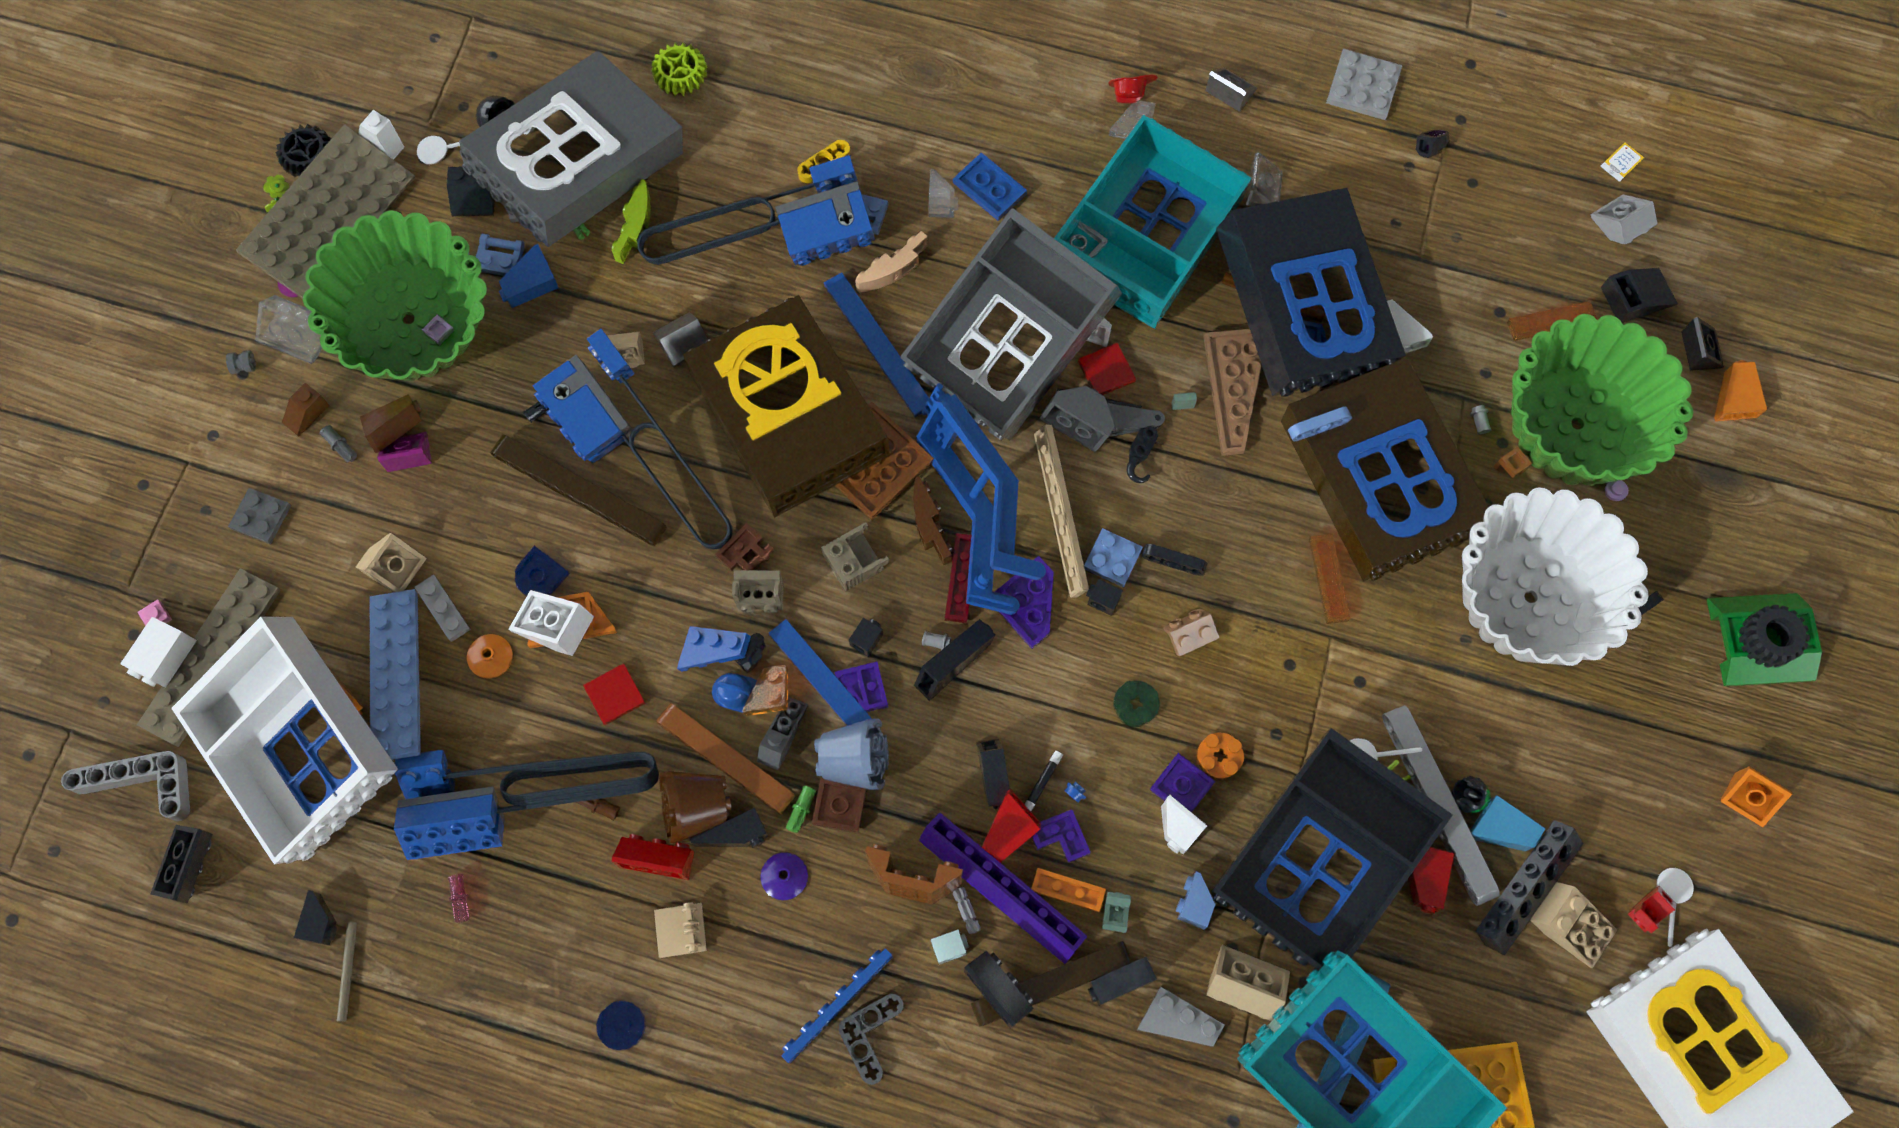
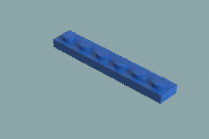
[781,948,893,1064]

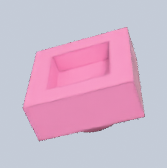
[138,599,172,626]

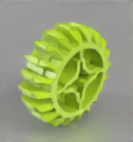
[651,42,707,97]

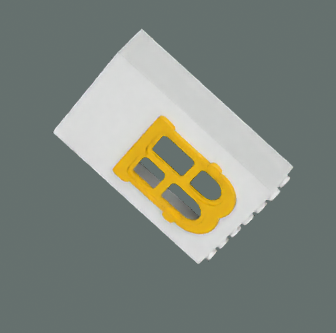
[1586,929,1854,1128]

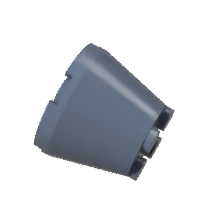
[815,719,889,790]

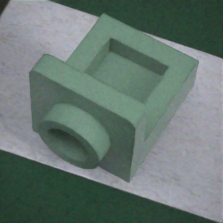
[1102,892,1131,933]

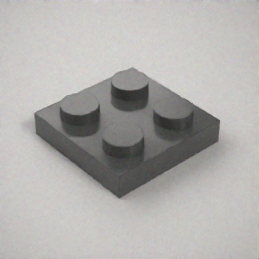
[228,488,291,545]

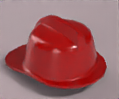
[1108,75,1157,103]

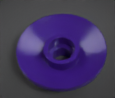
[761,853,808,900]

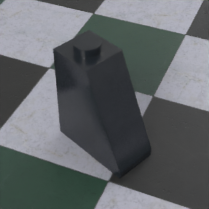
[976,739,1010,809]
[1088,956,1157,1006]

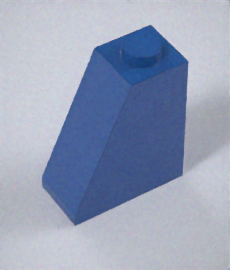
[499,244,559,308]

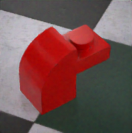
[1628,886,1676,933]

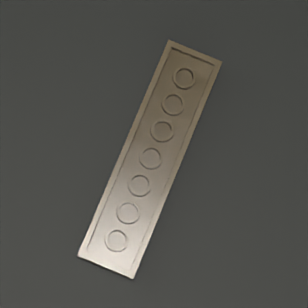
[137,568,281,747]

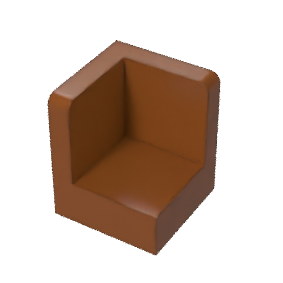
[1494,447,1532,478]

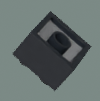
[447,166,495,217]

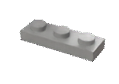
[415,575,471,642]

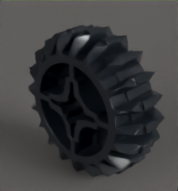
[276,124,331,177]

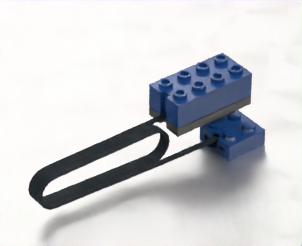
[394,750,659,860]

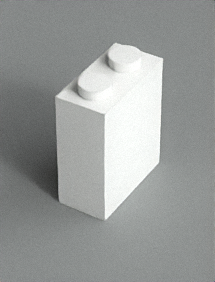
[121,617,197,688]

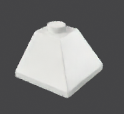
[1161,795,1207,854]

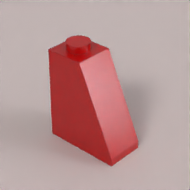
[982,788,1041,863]
[1408,847,1454,914]

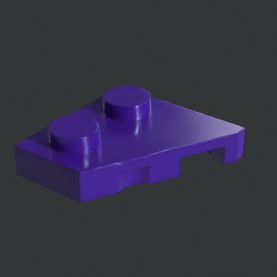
[835,662,888,712]

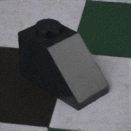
[294,890,337,946]

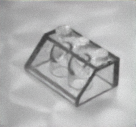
[255,295,322,364]

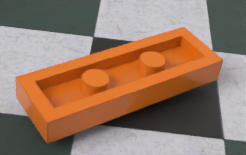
[1031,868,1106,913]

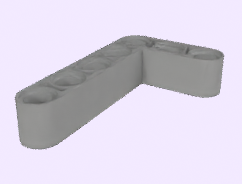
[61,751,190,821]

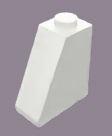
[359,110,404,160]
[1387,300,1433,354]

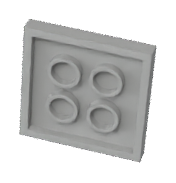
[1326,49,1402,120]

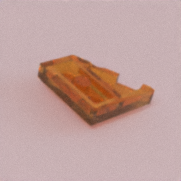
[743,665,788,716]

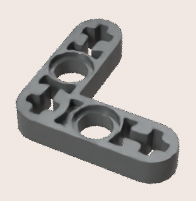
[839,994,904,1085]

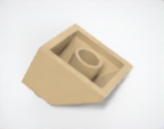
[356,533,427,592]

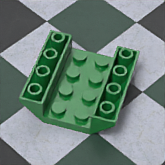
[1707,593,1822,686]

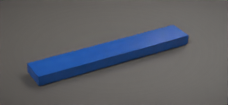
[768,619,872,726]

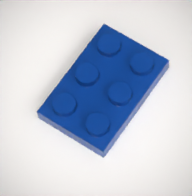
[953,152,1027,221]

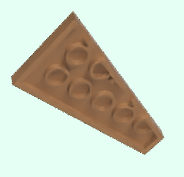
[1203,329,1261,456]

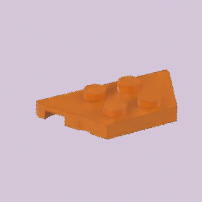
[527,592,617,649]

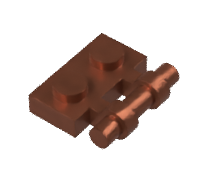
[715,523,774,571]

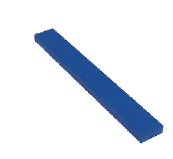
[824,272,929,417]

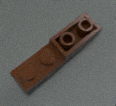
[913,476,954,565]

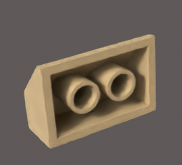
[1207,945,1290,1021]

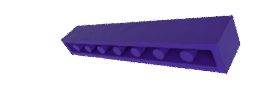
[918,813,1087,964]

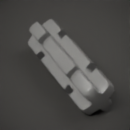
[953,887,980,934]

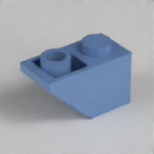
[1176,872,1215,930]

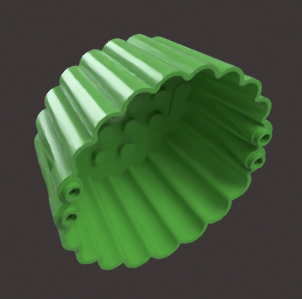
[303,210,487,381]
[1511,314,1693,486]

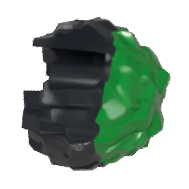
[1451,776,1491,813]

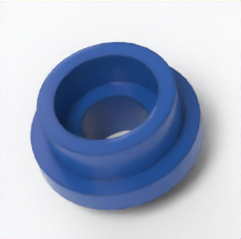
[1064,781,1086,803]

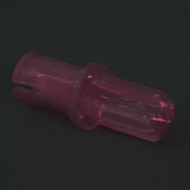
[448,874,469,923]

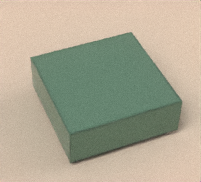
[1172,392,1197,410]

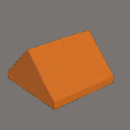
[1721,766,1792,827]

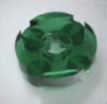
[1113,681,1160,727]

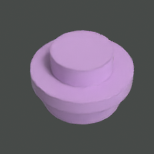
[1605,480,1628,501]

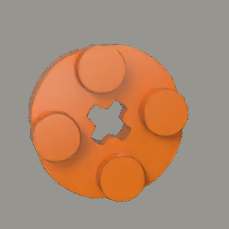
[1196,733,1244,780]

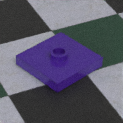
[1150,753,1215,813]

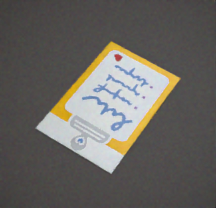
[1600,142,1644,182]

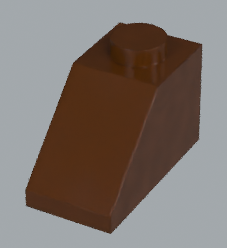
[282,383,329,437]

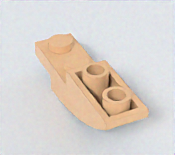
[855,231,927,293]

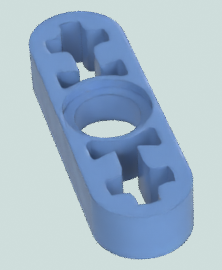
[1288,407,1352,441]

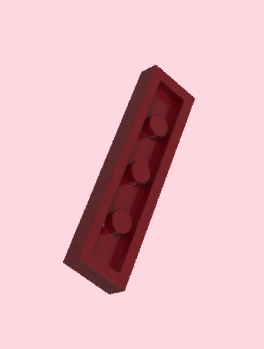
[944,533,972,623]

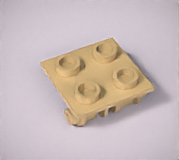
[654,903,707,958]

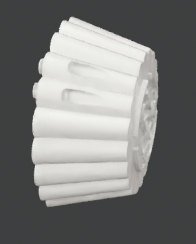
[1462,488,1648,666]

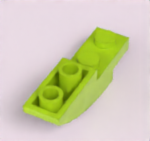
[612,179,651,264]

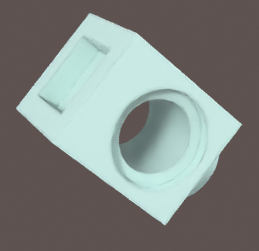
[931,930,969,964]

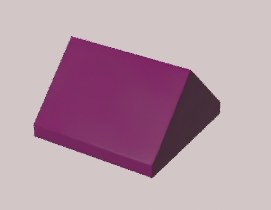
[377,432,432,472]

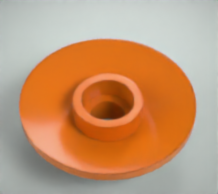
[467,634,513,679]

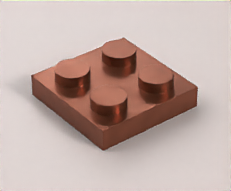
[812,778,867,833]

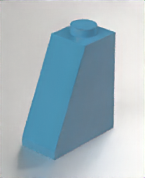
[1470,795,1545,851]

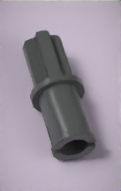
[320,425,357,462]

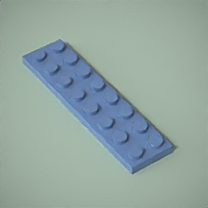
[370,589,421,760]

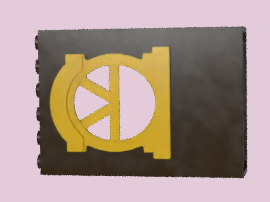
[683,295,891,518]

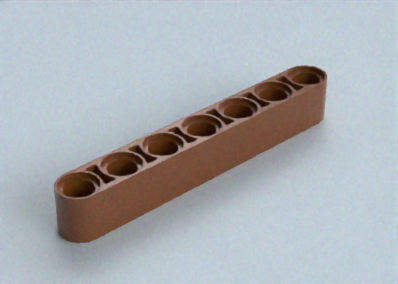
[656,703,796,815]

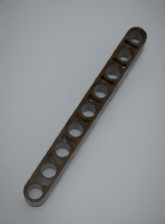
[490,434,667,546]

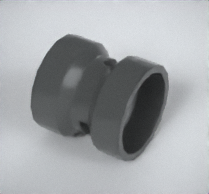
[226,350,256,374]

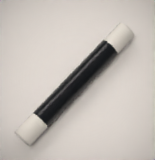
[1025,751,1063,811]

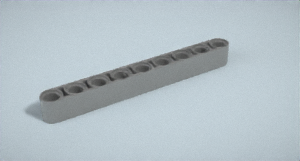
[1382,705,1500,906]

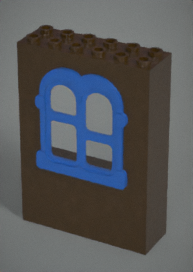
[1281,357,1489,581]

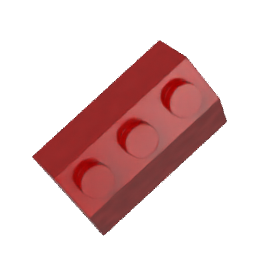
[611,834,695,880]

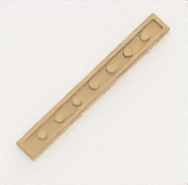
[1034,425,1089,598]

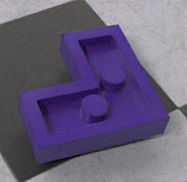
[1032,810,1091,863]

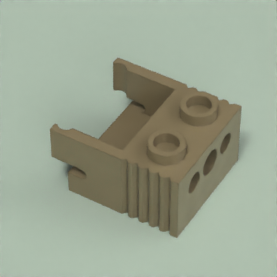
[821,522,889,592]
[732,570,784,613]

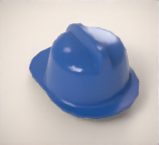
[712,673,766,713]

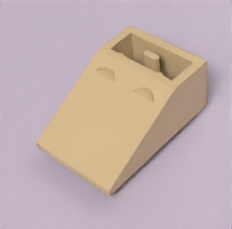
[1530,882,1617,968]

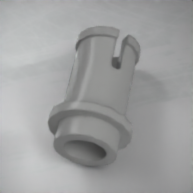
[1470,405,1491,434]
[922,631,952,650]

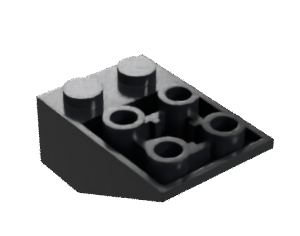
[1601,268,1678,323]

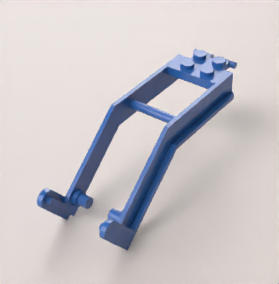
[916,383,1046,615]

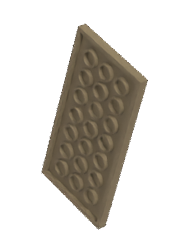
[236,124,415,299]

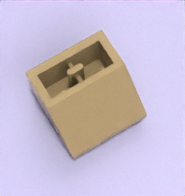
[599,332,644,369]

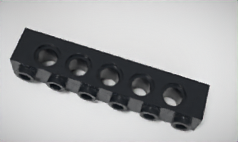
[1475,820,1583,956]

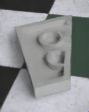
[1137,987,1224,1047]

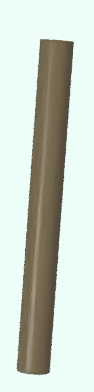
[337,922,357,1021]

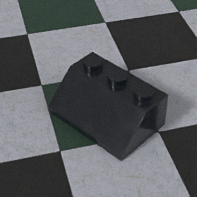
[150,825,213,904]
[964,950,1034,1029]

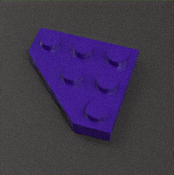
[995,556,1054,649]

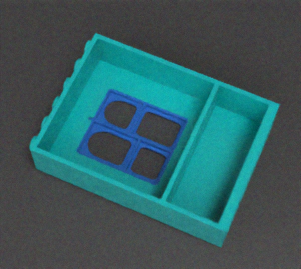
[1054,115,1252,329]
[1237,950,1507,1128]

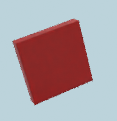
[1078,343,1136,395]
[583,663,646,725]

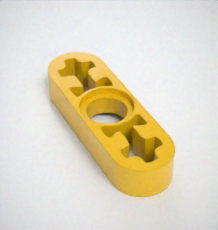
[797,140,850,183]

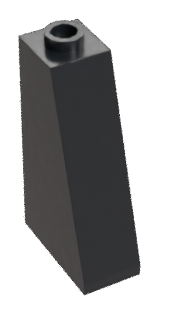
[914,619,996,701]

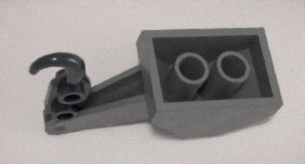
[1039,386,1165,483]

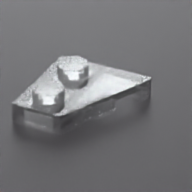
[1109,100,1156,139]

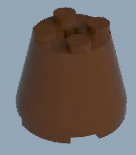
[659,771,731,843]

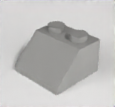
[1591,195,1658,244]

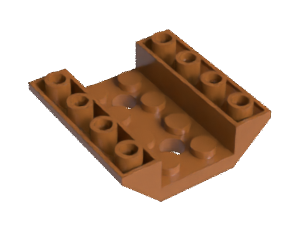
[865,844,963,905]

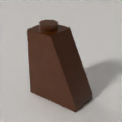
[360,394,422,453]

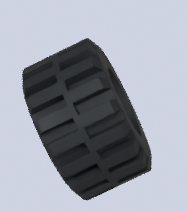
[1739,605,1810,668]

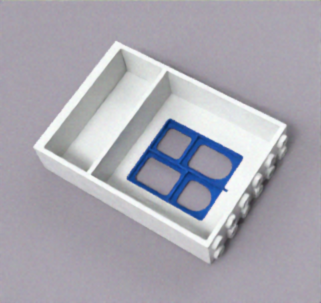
[172,617,398,864]

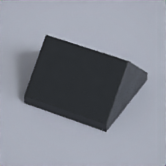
[1681,317,1724,371]

